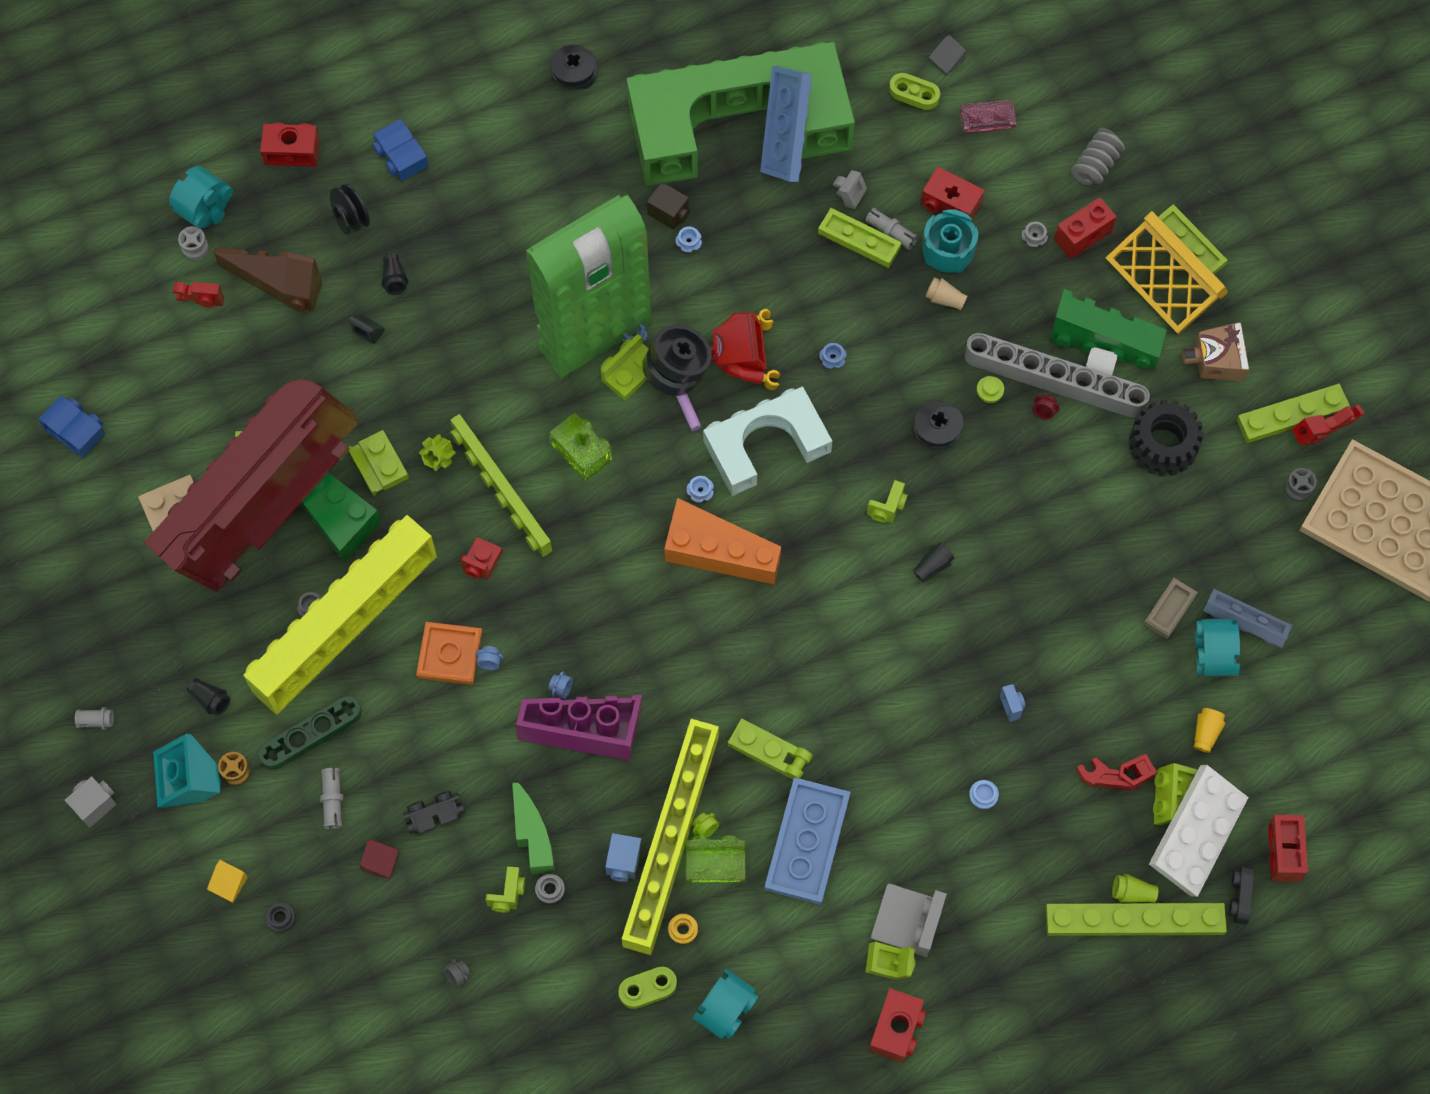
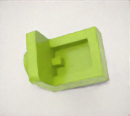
[867,480,908,523]
[486,867,525,913]
[865,942,915,981]

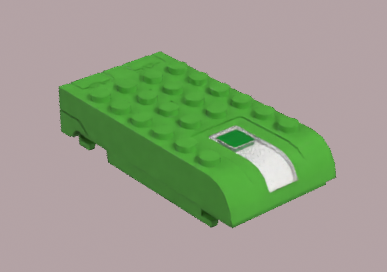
[526,194,652,379]

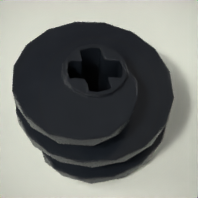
[550,45,598,89]
[330,184,370,235]
[913,401,964,449]

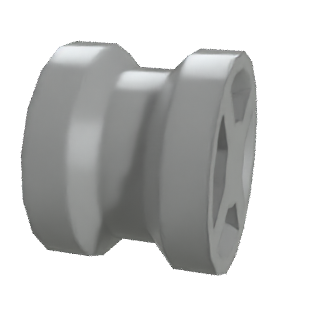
[178,226,209,260]

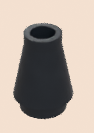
[382,253,408,295]
[912,542,955,583]
[187,678,230,716]

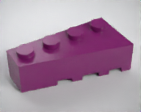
[516,695,642,761]

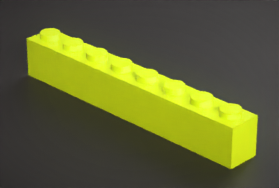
[622,719,719,955]

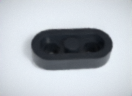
[1229,865,1254,925]

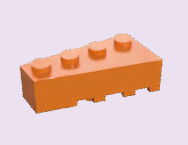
[664,498,781,585]

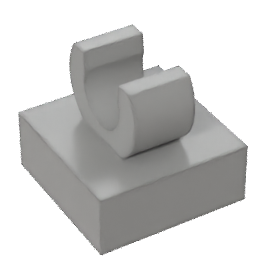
[833,170,867,209]

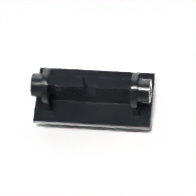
[403,790,465,834]

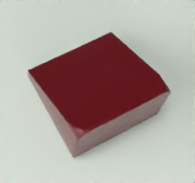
[360,839,399,879]

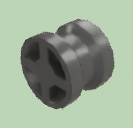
[1284,468,1317,502]

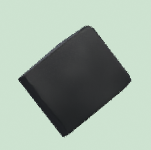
[349,316,385,344]

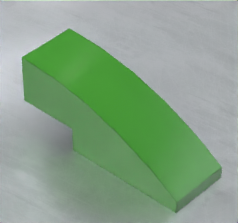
[513,783,555,875]

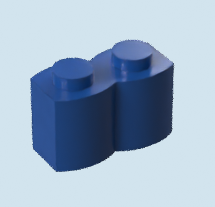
[372,119,429,181]
[38,396,105,458]

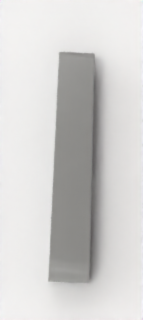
[965,333,1150,418]

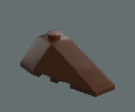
[214,248,323,311]

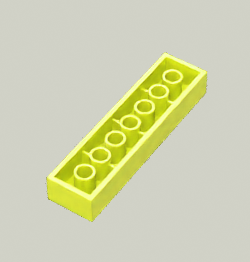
[243,515,437,715]

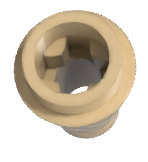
[925,277,967,310]

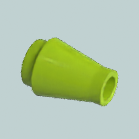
[1112,873,1158,903]

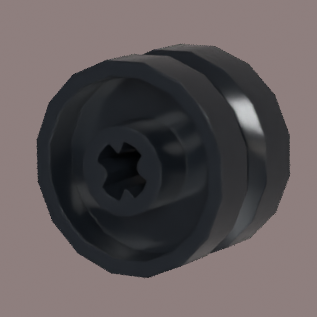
[642,324,712,396]

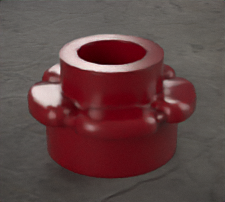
[1033,394,1060,420]

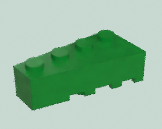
[1049,289,1167,370]
[300,473,381,563]

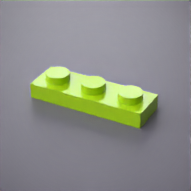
[1158,204,1228,275]
[818,208,902,268]

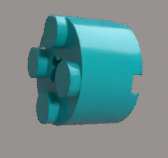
[169,166,233,229]
[922,210,978,273]
[1194,619,1240,677]
[692,968,759,1039]

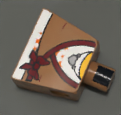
[1181,323,1249,381]

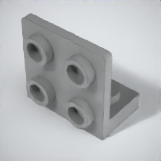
[871,884,947,958]

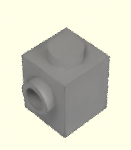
[65,776,117,828]

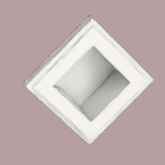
[1086,347,1117,375]

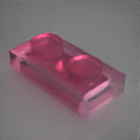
[960,100,1016,132]

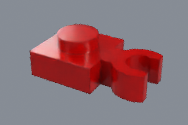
[173,282,224,308]

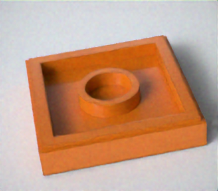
[416,622,483,685]

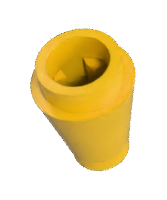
[1193,708,1226,753]

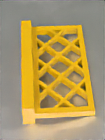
[1106,211,1228,335]

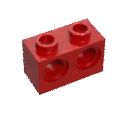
[1267,815,1308,882]

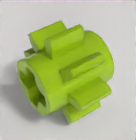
[419,434,456,471]

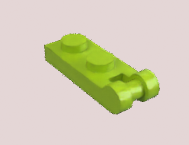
[728,718,813,780]

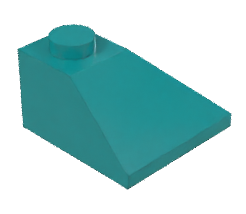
[153,734,221,808]

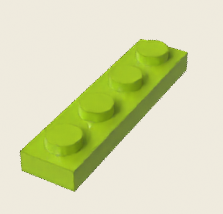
[1236,383,1350,443]

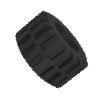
[1129,400,1204,476]

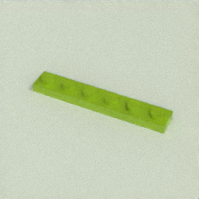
[450,414,552,557]
[1045,903,1227,936]

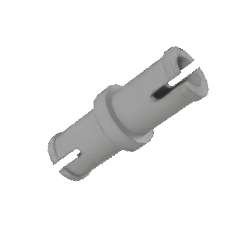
[865,208,919,250]
[320,768,344,829]

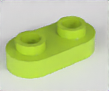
[889,73,940,110]
[619,967,677,1009]

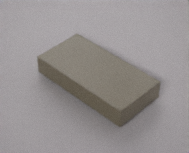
[1143,578,1198,640]

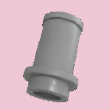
[75,707,114,730]

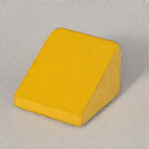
[207,860,248,903]

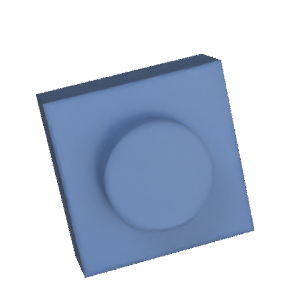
[1000,684,1025,722]

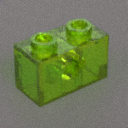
[549,413,612,482]

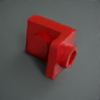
[460,537,503,580]

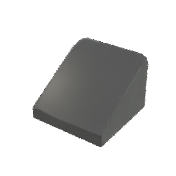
[928,35,966,76]

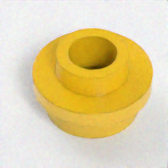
[668,914,698,944]

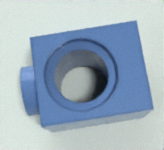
[605,833,642,882]

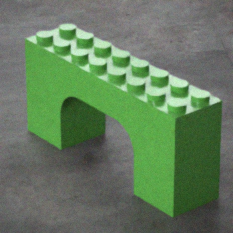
[626,42,855,187]

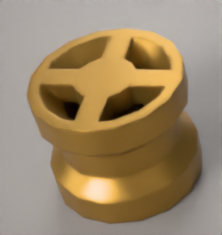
[218,752,251,786]

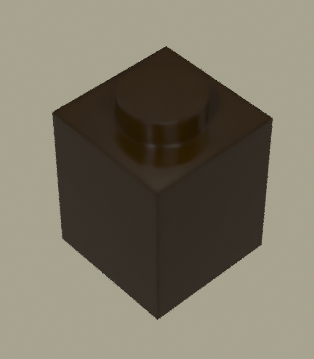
[647,182,690,230]

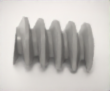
[1071,128,1125,186]

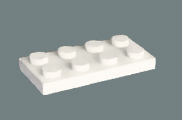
[1149,765,1249,897]

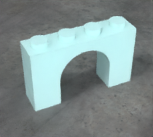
[703,387,832,496]

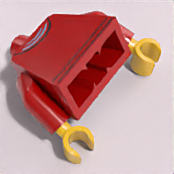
[710,309,780,391]

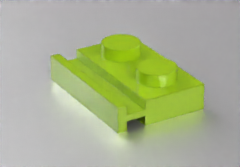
[348,430,409,496]

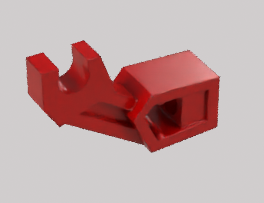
[1291,405,1365,445]
[1076,754,1157,791]

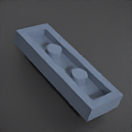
[1203,589,1292,647]

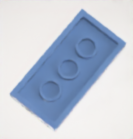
[760,66,811,182]
[764,777,851,905]

